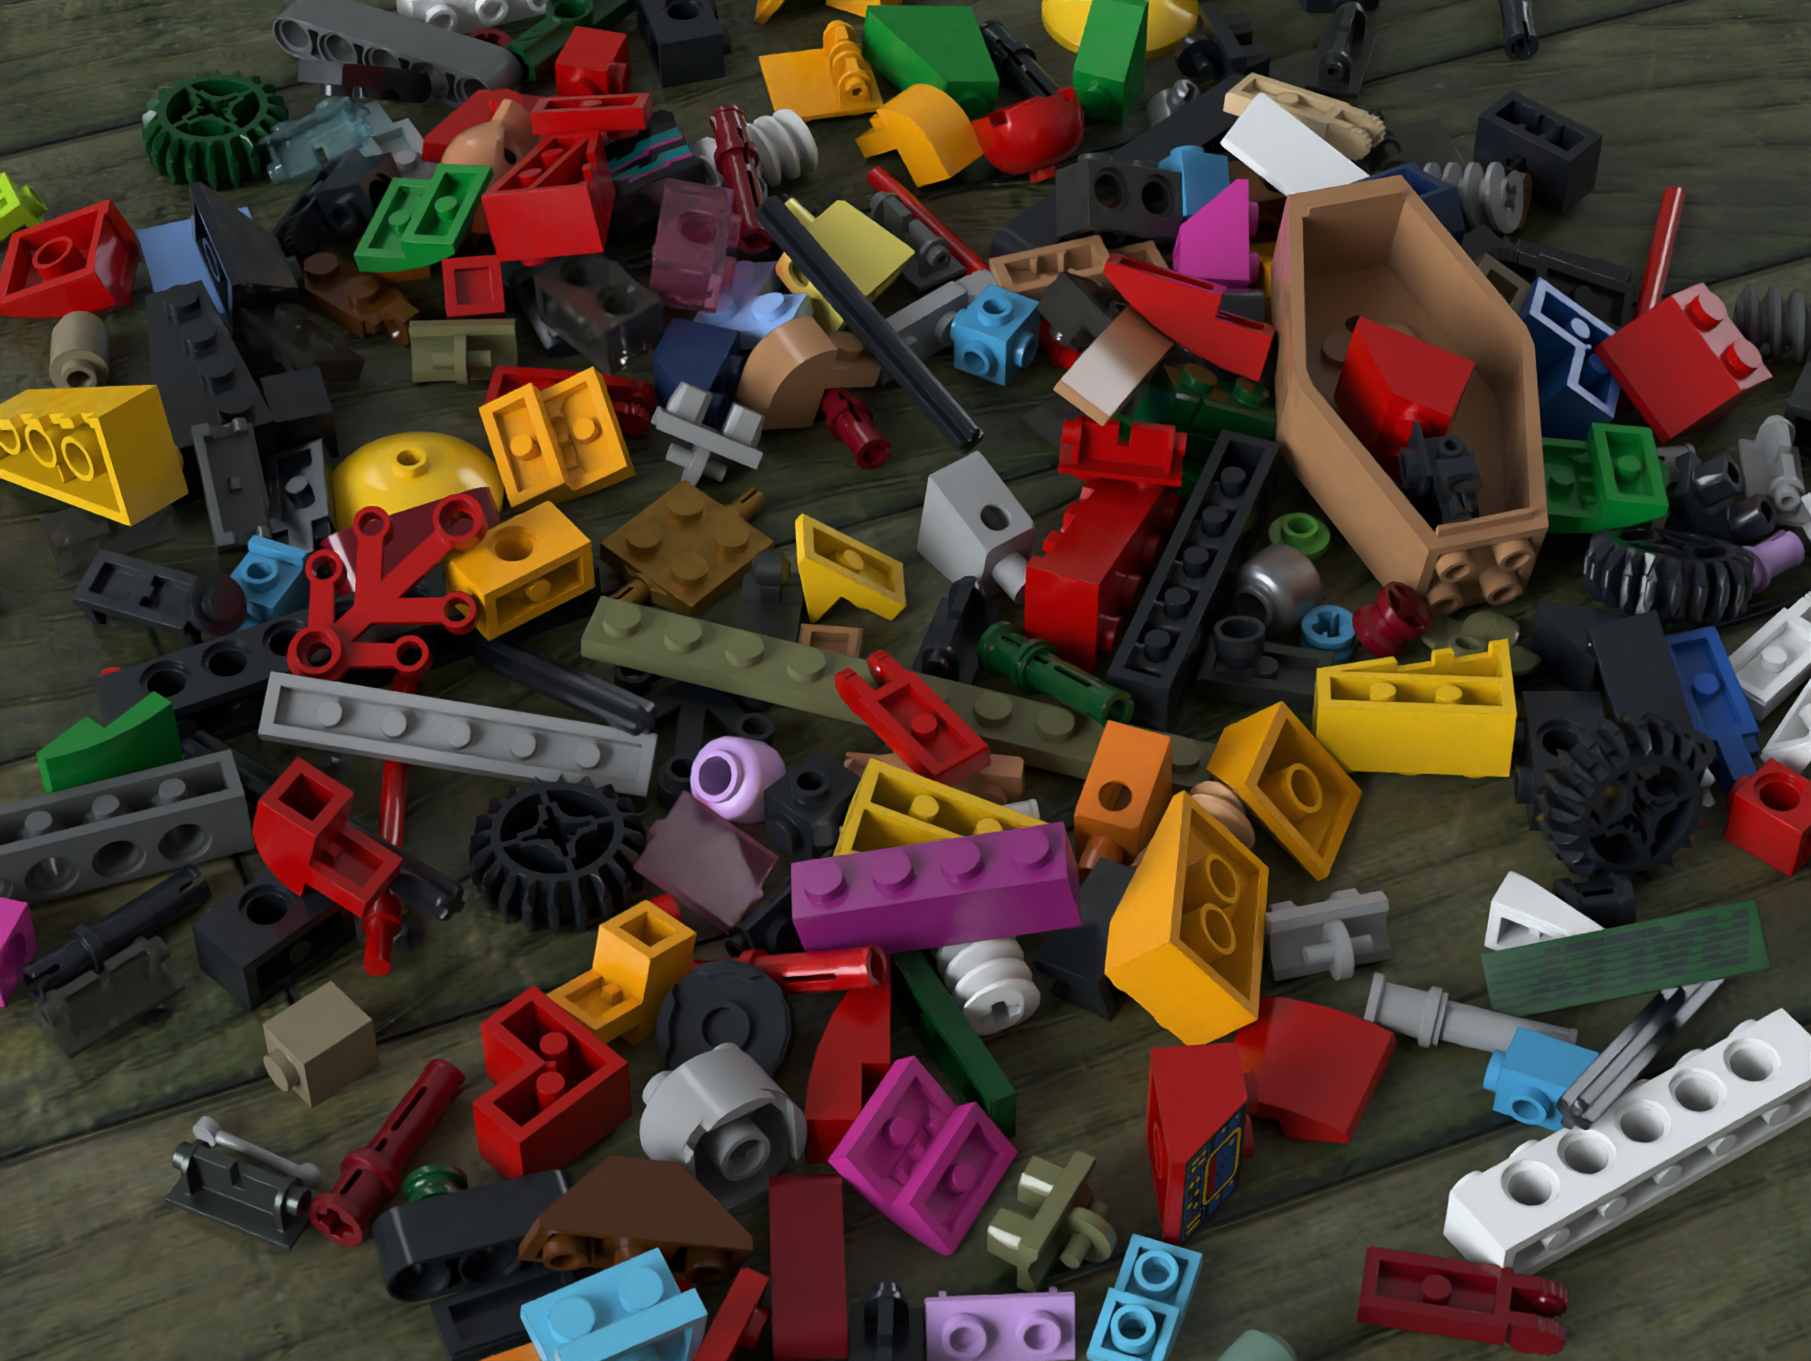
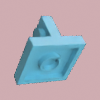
[520,1247,708,1361]

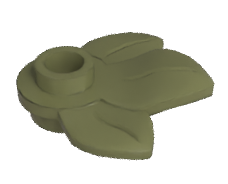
[1421,611,1542,676]

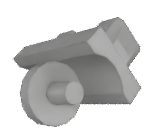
[651,381,764,486]
[1265,888,1391,982]

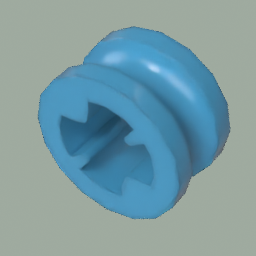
[1299,605,1356,664]

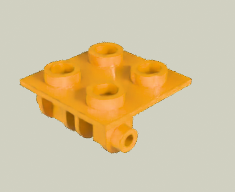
[758,20,884,123]

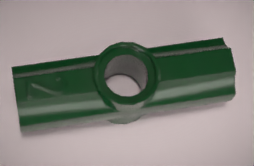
[503,0,636,88]

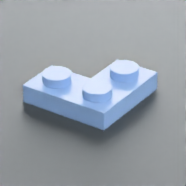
[693,260,815,350]

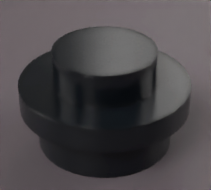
[184,573,247,637]

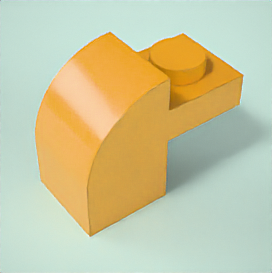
[855,84,984,188]
[546,900,697,1046]

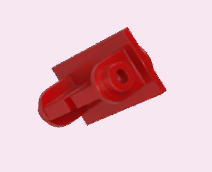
[1058,414,1187,488]

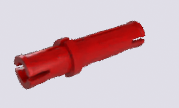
[688,944,888,995]

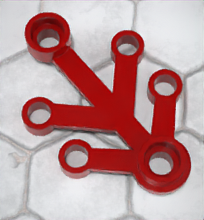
[287,493,488,682]

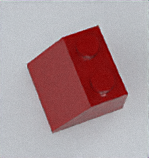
[1594,282,1773,445]
[1333,316,1476,479]

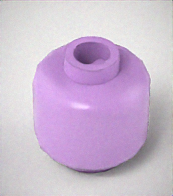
[690,736,787,824]

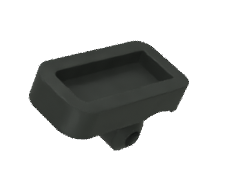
[735,551,805,643]

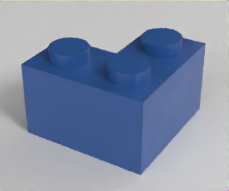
[1518,277,1621,441]

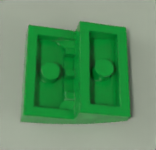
[353,163,494,273]
[1542,422,1669,534]
[36,691,184,794]

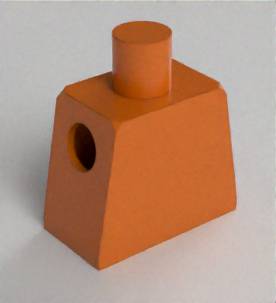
[1074,720,1172,885]

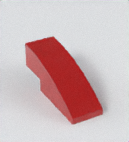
[1103,252,1276,382]
[804,955,891,1164]

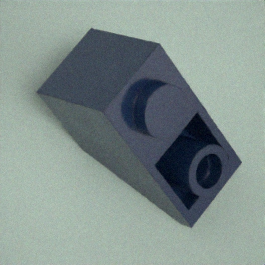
[653,317,747,448]

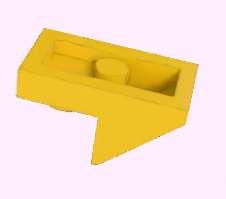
[795,513,906,624]

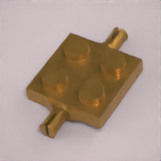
[600,479,774,617]

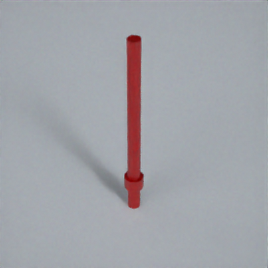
[1616,186,1686,412]
[361,673,418,976]

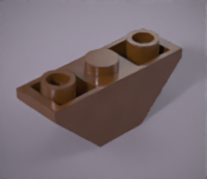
[518,1155,753,1285]

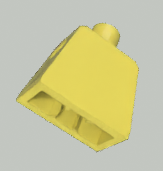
[775,197,915,334]

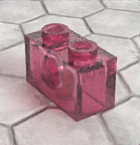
[647,178,742,314]

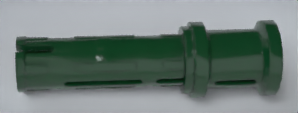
[976,621,1135,728]

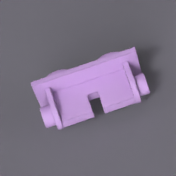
[924,1286,1075,1361]

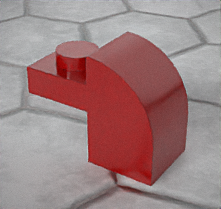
[253,757,403,919]

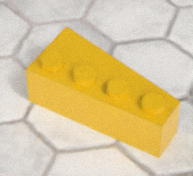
[0,385,189,527]

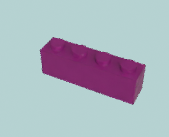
[791,821,1082,955]

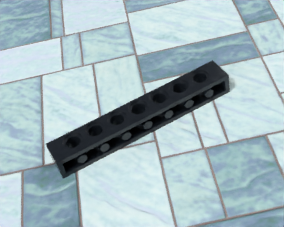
[94,558,601,754]

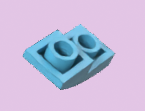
[1087,1234,1203,1361]

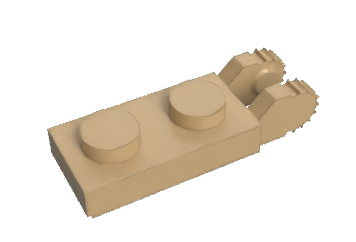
[1223,72,1386,161]

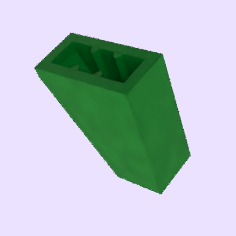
[860,5,1000,122]

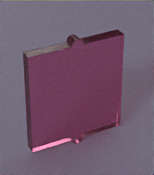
[633,790,778,935]

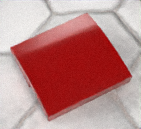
[1233,995,1397,1144]

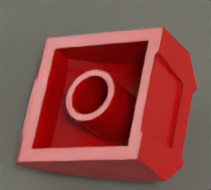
[0,199,142,320]

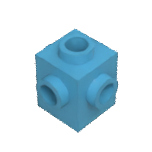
[950,284,1040,386]

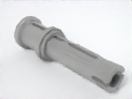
[1364,972,1578,1053]

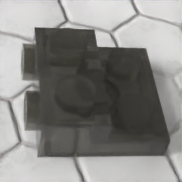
[1036,271,1200,375]

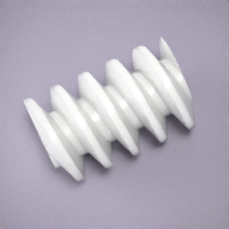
[693,108,818,191]
[929,936,1040,1037]

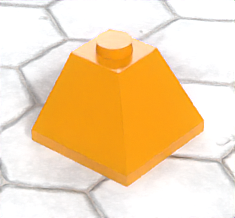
[1206,701,1363,881]

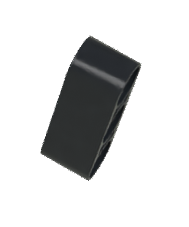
[372,1169,577,1302]

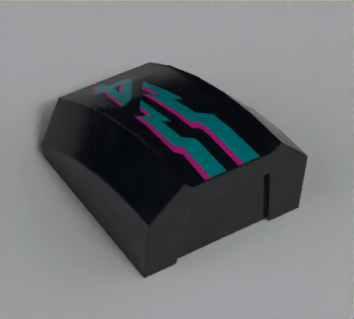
[601,110,709,249]

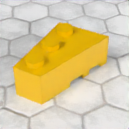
[1311,638,1517,778]
[833,757,1050,856]

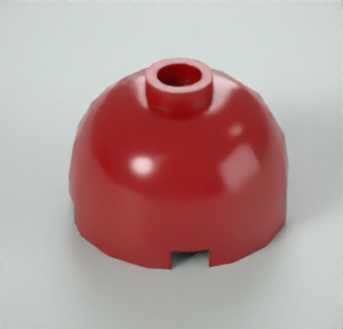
[971,86,1085,183]

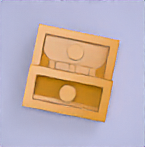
[479,366,636,512]

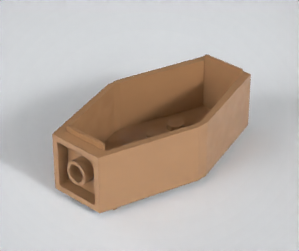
[1270,175,1549,617]

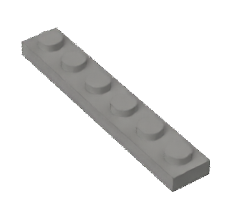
[258,671,658,802]

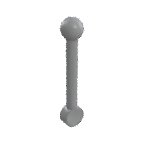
[192,1116,322,1189]

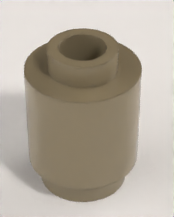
[49,311,111,388]

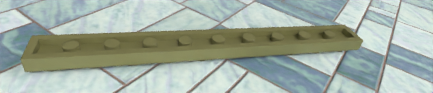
[581,596,1216,798]

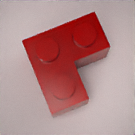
[472,985,632,1179]

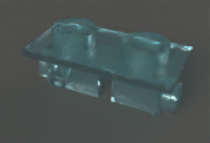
[253,95,373,185]

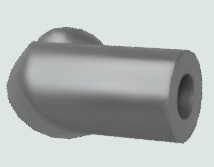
[1147,79,1200,129]

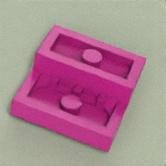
[828,1056,1018,1256]

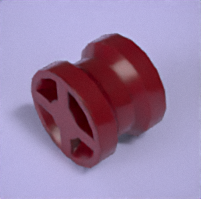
[1352,581,1433,659]

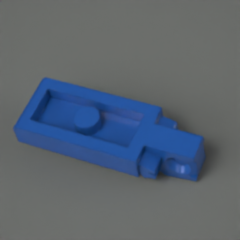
[1665,626,1760,799]

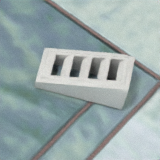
[1484,871,1604,951]

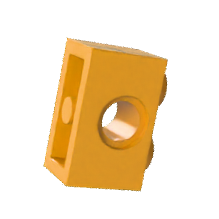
[443,500,595,641]

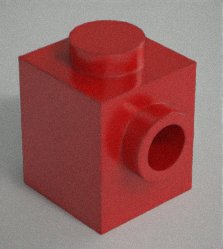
[555,26,632,97]

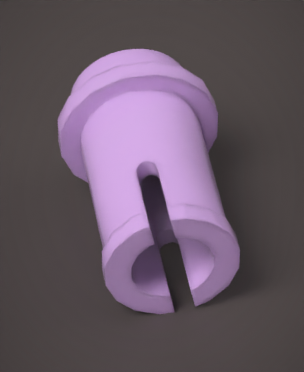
[1741,530,1805,593]

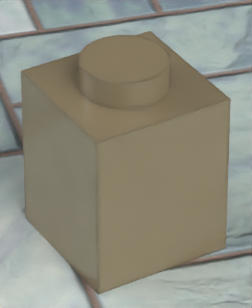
[263,980,379,1108]

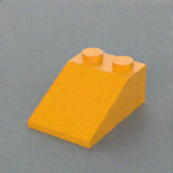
[1104,790,1269,1046]

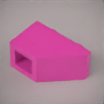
[1172,179,1259,289]

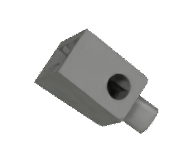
[917,450,1036,605]

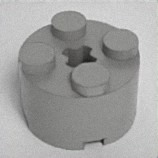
[640,1042,807,1215]

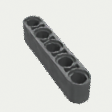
[272,0,523,108]

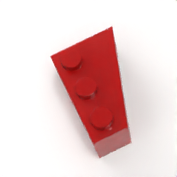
[481,129,616,266]

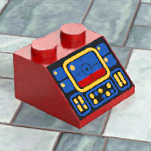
[1145,1042,1258,1247]

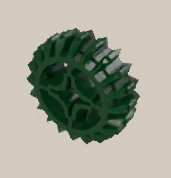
[141,70,292,192]

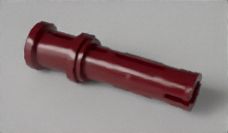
[307,1058,466,1247]

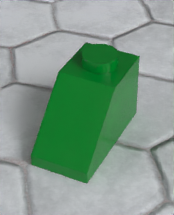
[1073,0,1149,126]

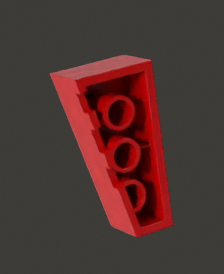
[1024,478,1183,675]

